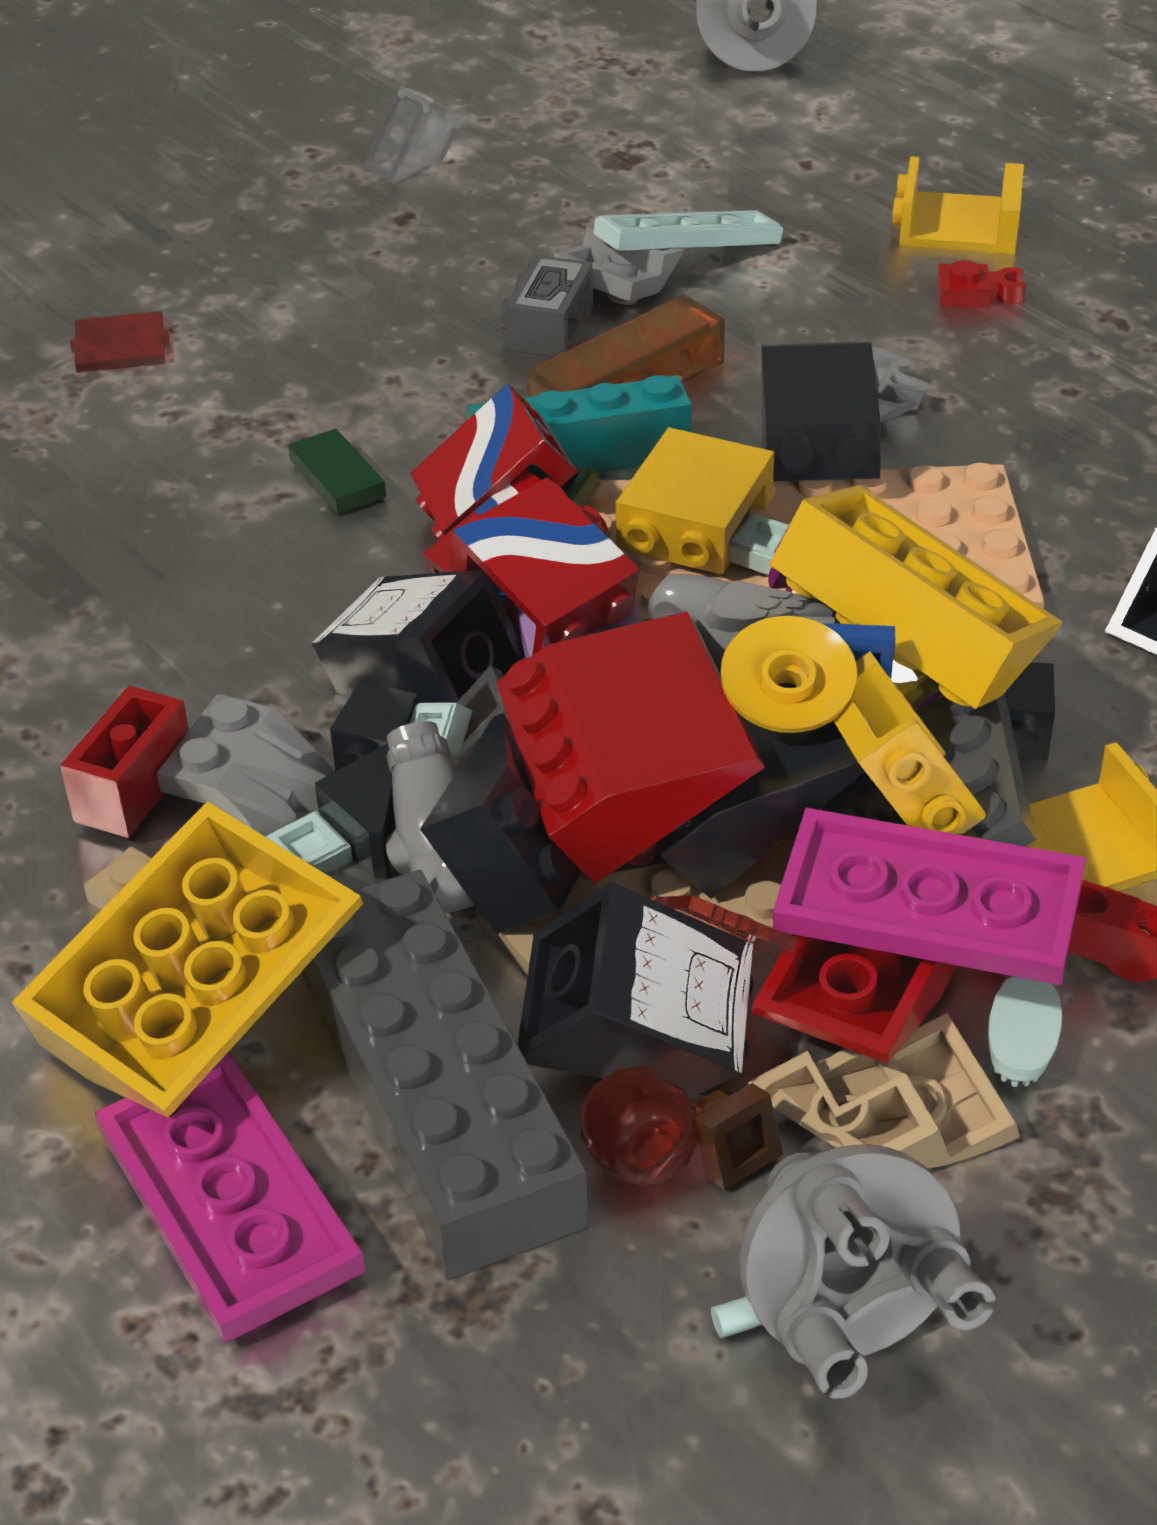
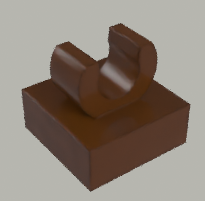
[692,1083,783,1190]

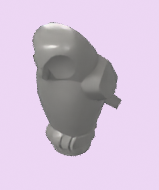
[648,574,841,669]
[386,721,475,913]

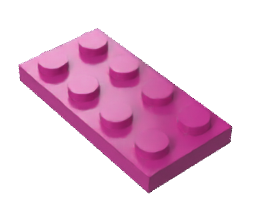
[773,808,1086,985]
[94,1052,365,1344]

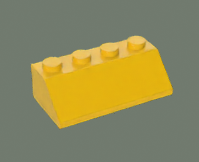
[769,485,1063,709]

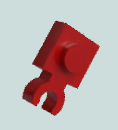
[937,260,1026,307]

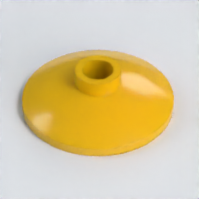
[721,616,857,733]

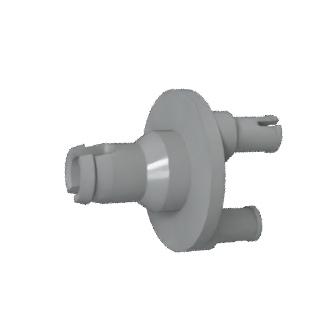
[696,0,817,71]
[740,1144,995,1399]

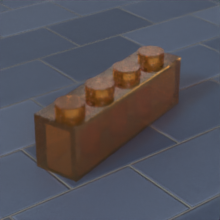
[526,295,725,397]

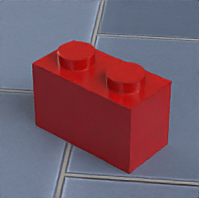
[60,685,189,838]

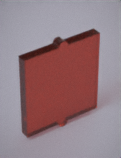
[70,311,170,373]
[651,895,798,952]

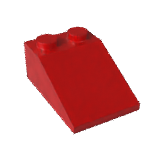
[752,934,957,1064]

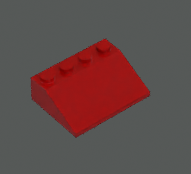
[496,611,765,884]

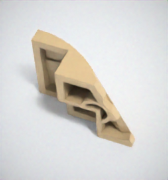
[748,1013,1020,1169]

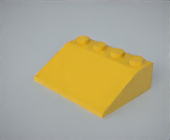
[12,801,364,1118]

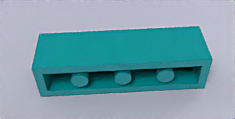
[467,375,692,473]

